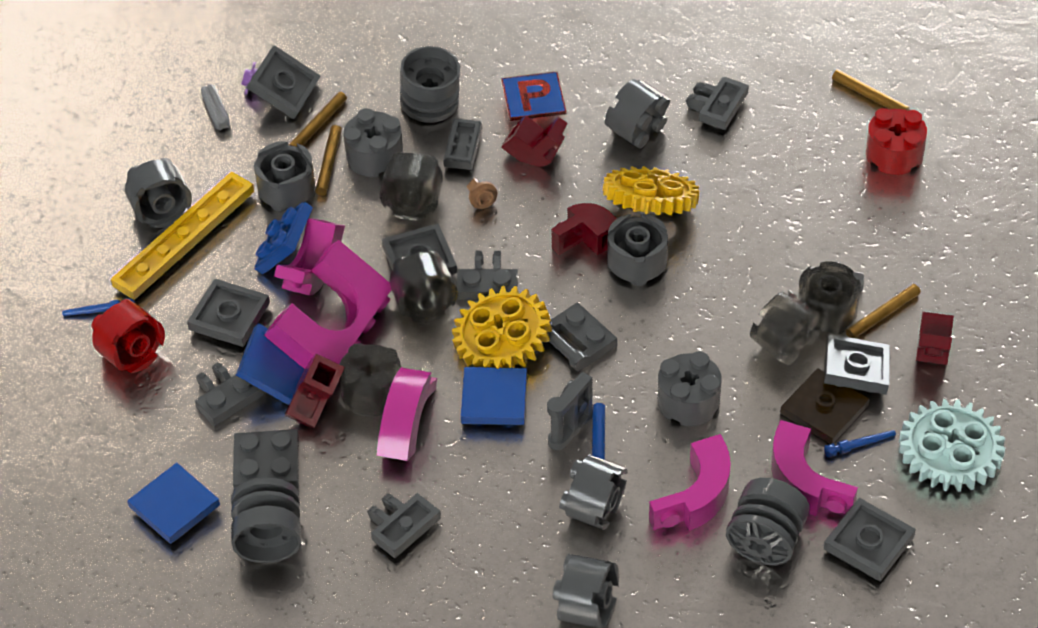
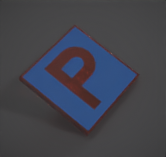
[501,72,567,121]

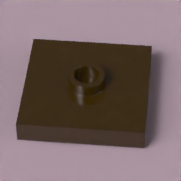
[780,368,870,444]

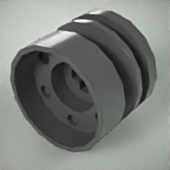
[400,46,460,123]
[231,477,301,563]
[726,477,810,565]

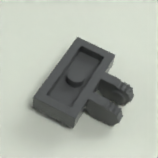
[685,76,749,130]
[456,250,518,300]
[195,362,265,427]
[367,493,441,558]

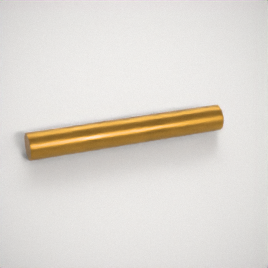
[832,69,909,111]
[288,92,347,147]
[315,125,342,196]
[845,284,921,339]

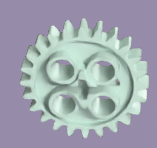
[899,399,1005,492]

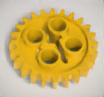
[603,166,700,216]
[452,286,552,369]

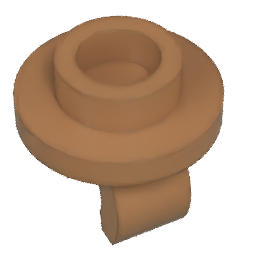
[466,178,498,209]

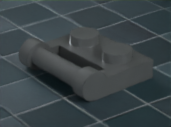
[548,302,618,371]
[547,372,593,450]

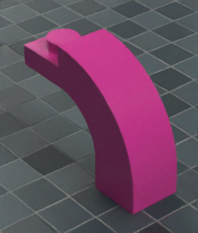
[274,218,345,296]
[376,367,437,461]
[771,420,858,516]
[649,434,731,531]

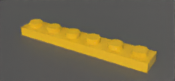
[111,171,255,300]

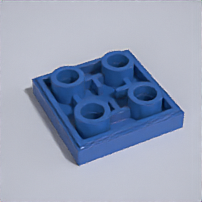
[254,202,313,275]
[236,323,305,405]
[461,367,527,425]
[127,462,220,544]

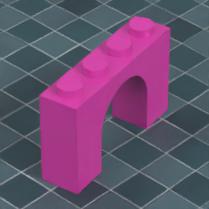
[264,239,394,369]

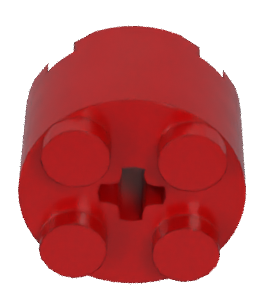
[865,108,927,175]
[91,299,165,373]

